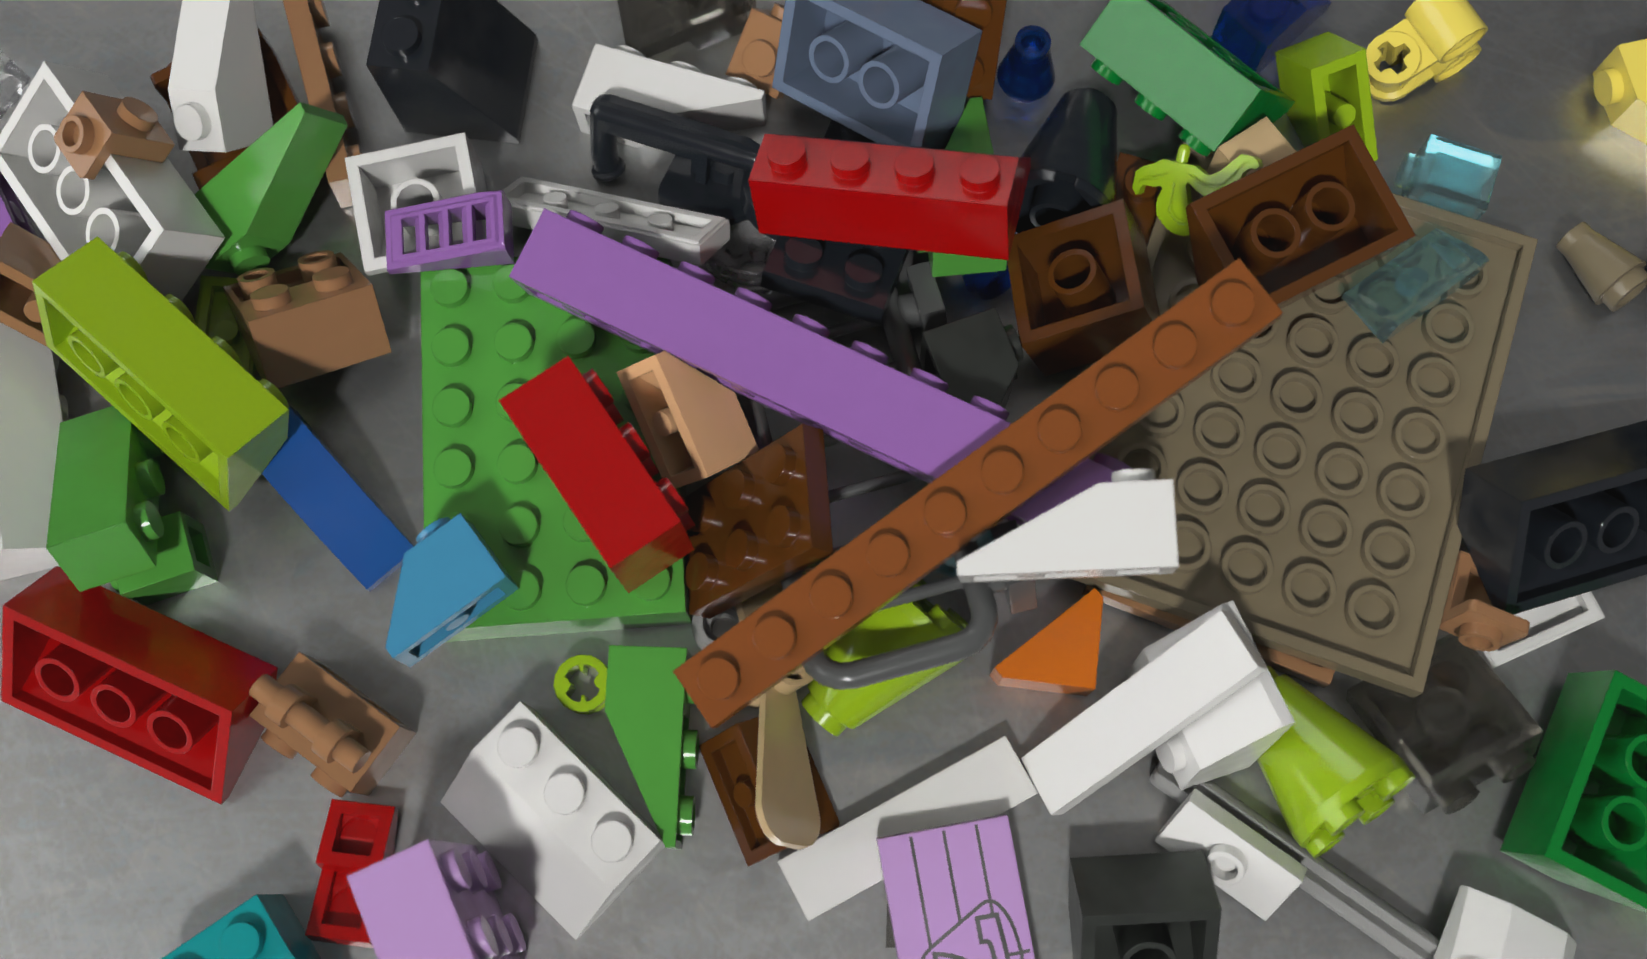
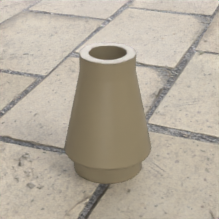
[1556,222,1647,312]

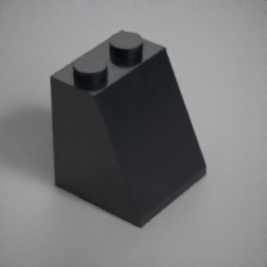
[366,0,538,144]

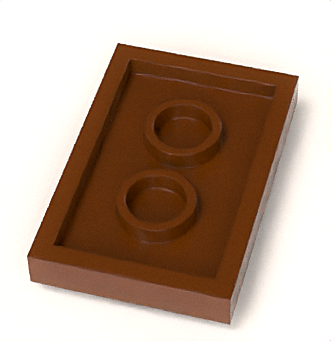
[685,423,833,619]

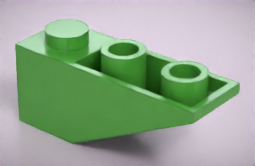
[605,645,699,849]

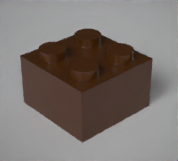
[1007,199,1160,377]

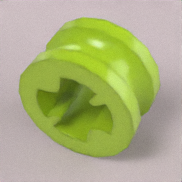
[553,654,607,715]

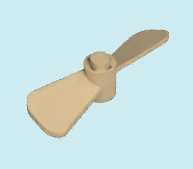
[735,567,821,850]

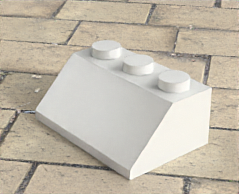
[441,701,665,940]

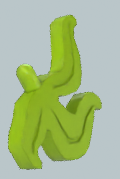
[1132,144,1263,236]

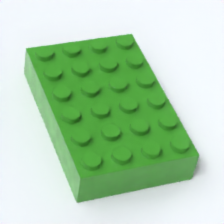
[420,257,693,642]

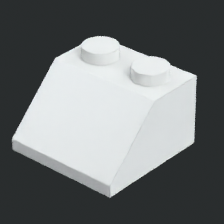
[345,132,487,276]
[1126,601,1295,791]

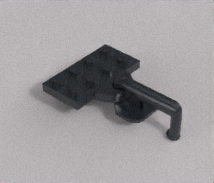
[590,94,947,325]

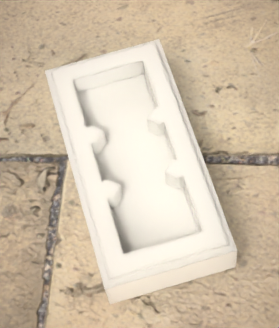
[1155,788,1307,921]

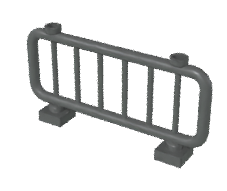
[735,261,1037,690]

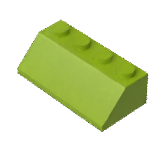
[32,236,289,512]

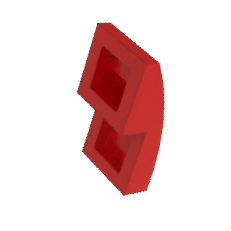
[305,799,398,948]

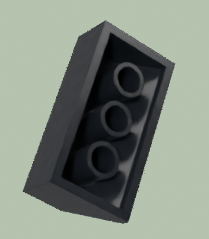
[1458,420,1647,615]

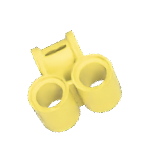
[1366,0,1488,102]

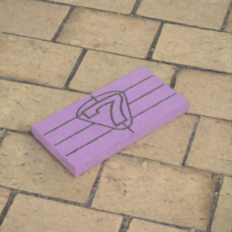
[876,814,1035,959]

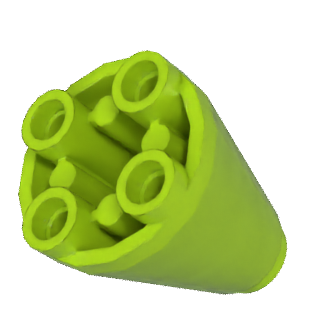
[801,579,969,737]
[1257,666,1416,859]

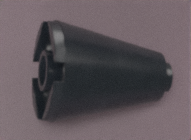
[1015,88,1117,234]

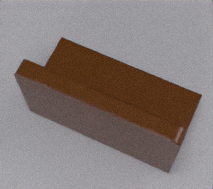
[699,717,840,867]

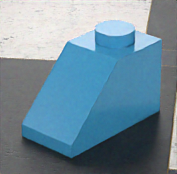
[385,513,519,668]

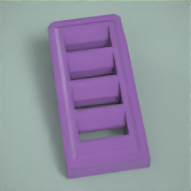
[385,190,514,274]

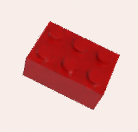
[498,355,695,593]

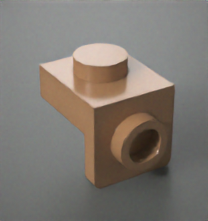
[726,3,785,99]
[54,91,175,180]
[1439,550,1530,651]

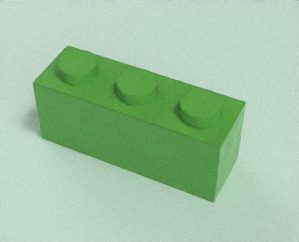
[46,406,165,592]

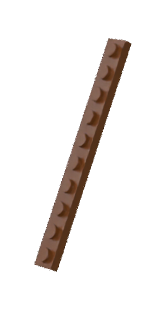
[673,258,1283,728]

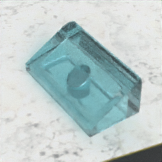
[1341,228,1490,344]

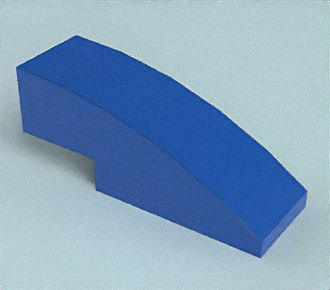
[261,404,414,592]

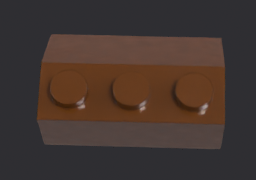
[1186,124,1416,309]

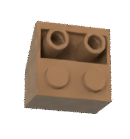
[223,250,392,389]

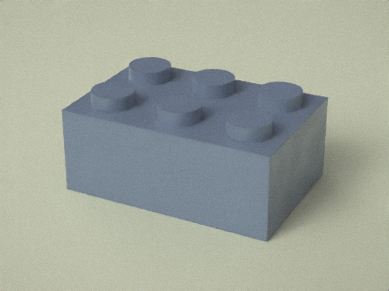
[772,0,982,149]

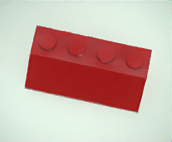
[748,134,1031,260]
[1,566,278,805]

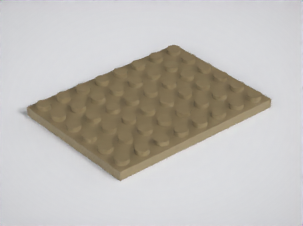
[1070,141,1538,698]

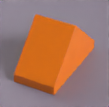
[989,588,1103,696]

